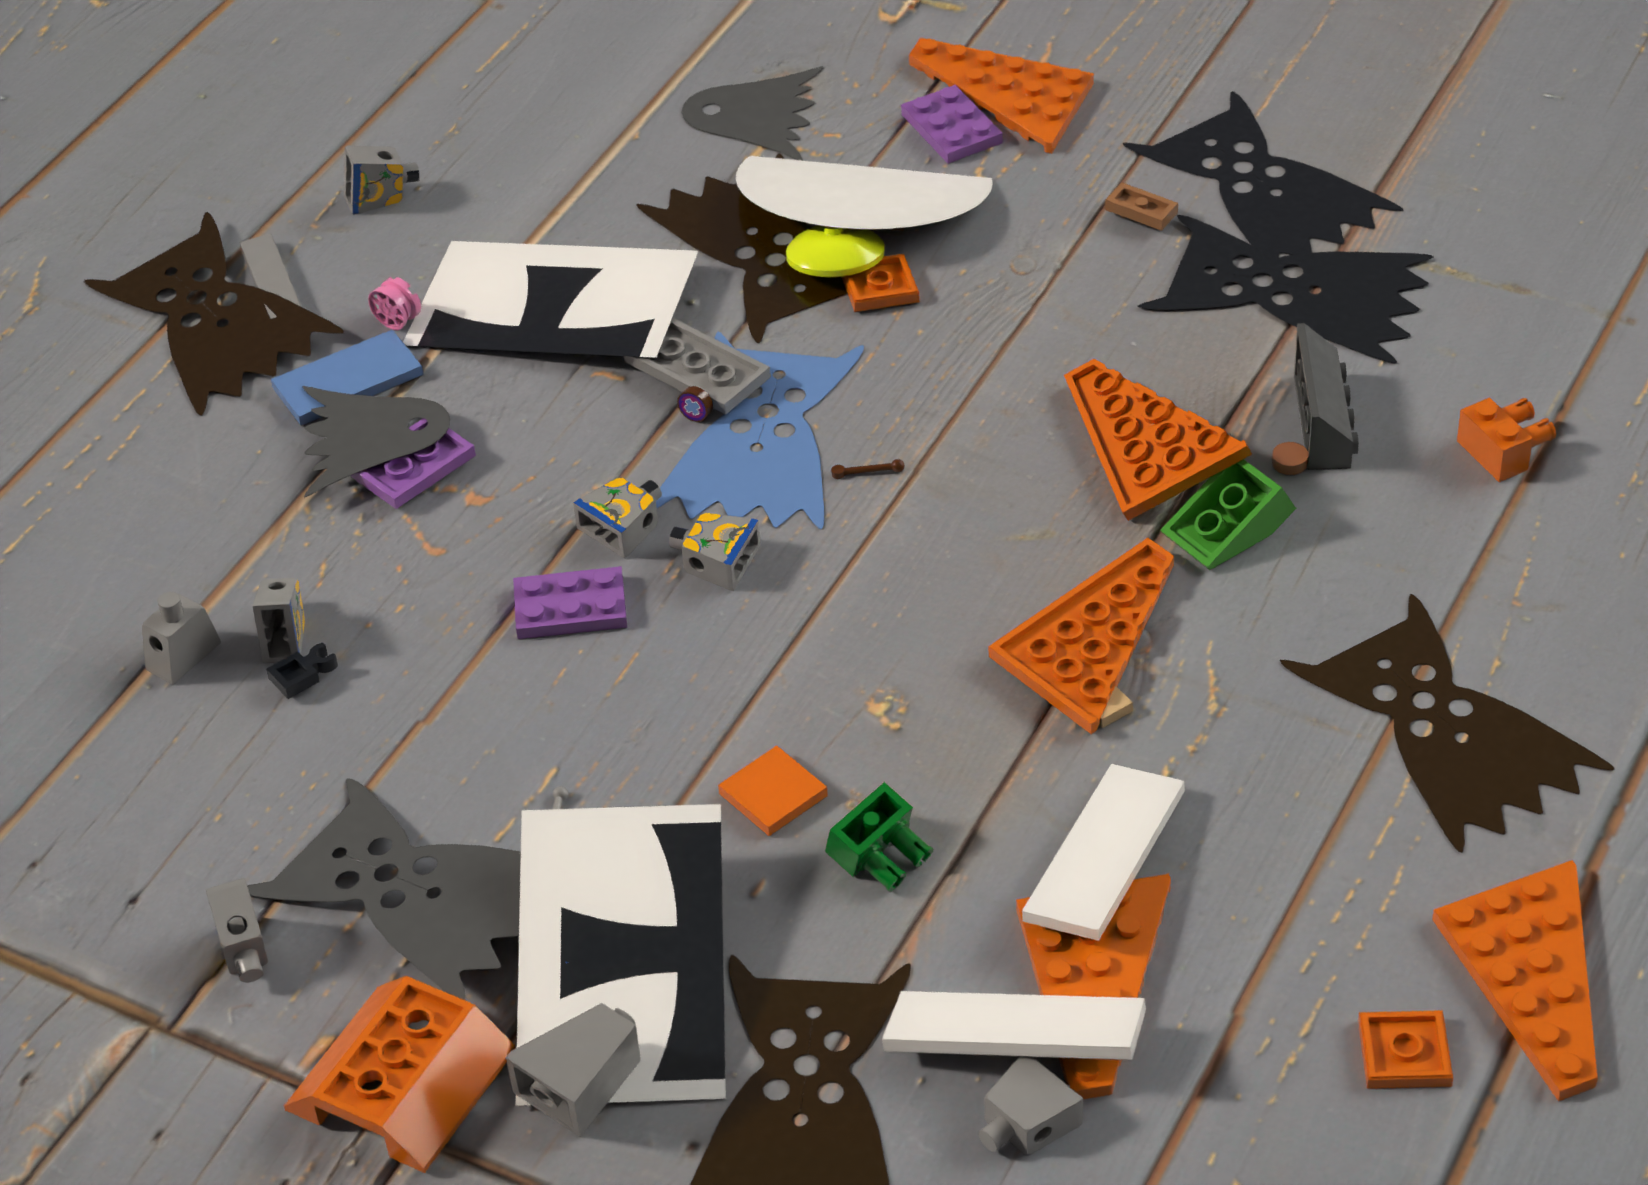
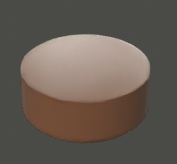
[1272,442,1308,475]

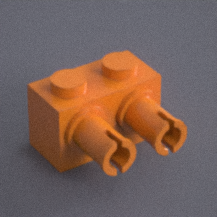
[1457,397,1556,482]

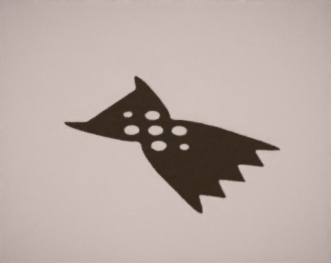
[637,153,847,343]
[84,212,344,416]
[1280,594,1614,853]
[690,954,911,1185]

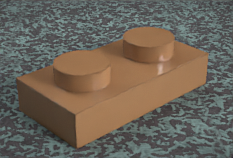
[1105,182,1178,231]

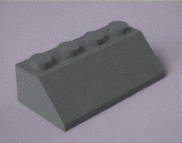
[1294,323,1359,470]

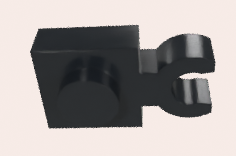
[266,643,338,699]

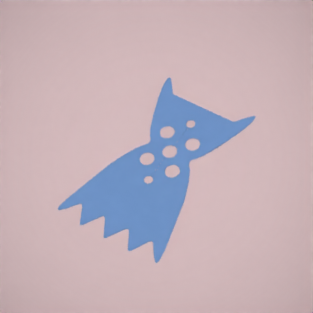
[656,331,864,529]

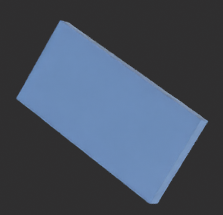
[271,329,423,425]

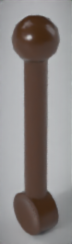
[831,459,905,479]

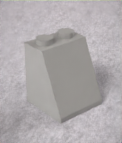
[506,1003,641,1137]

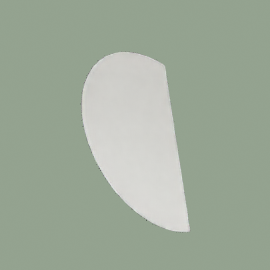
[736,156,992,229]

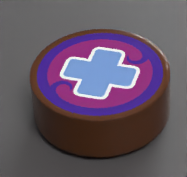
[677,386,713,422]

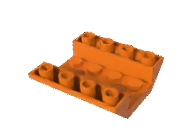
[284,976,516,1173]

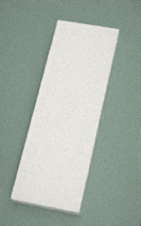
[1022,764,1185,941]
[882,991,1146,1060]

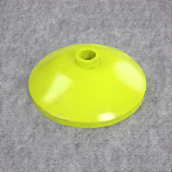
[786,225,885,277]

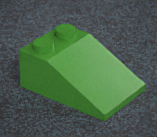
[1160,459,1296,570]

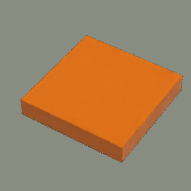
[841,254,919,312]
[718,745,828,836]
[1358,1010,1453,1089]

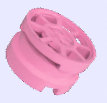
[368,277,421,330]

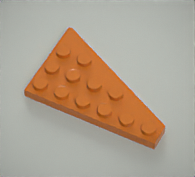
[909,38,1094,154]
[1064,359,1252,521]
[988,538,1174,734]
[1432,860,1598,1102]
[1016,874,1171,1100]

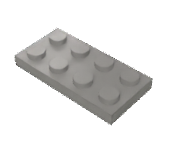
[624,317,771,415]

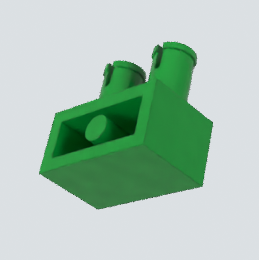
[825,782,934,892]

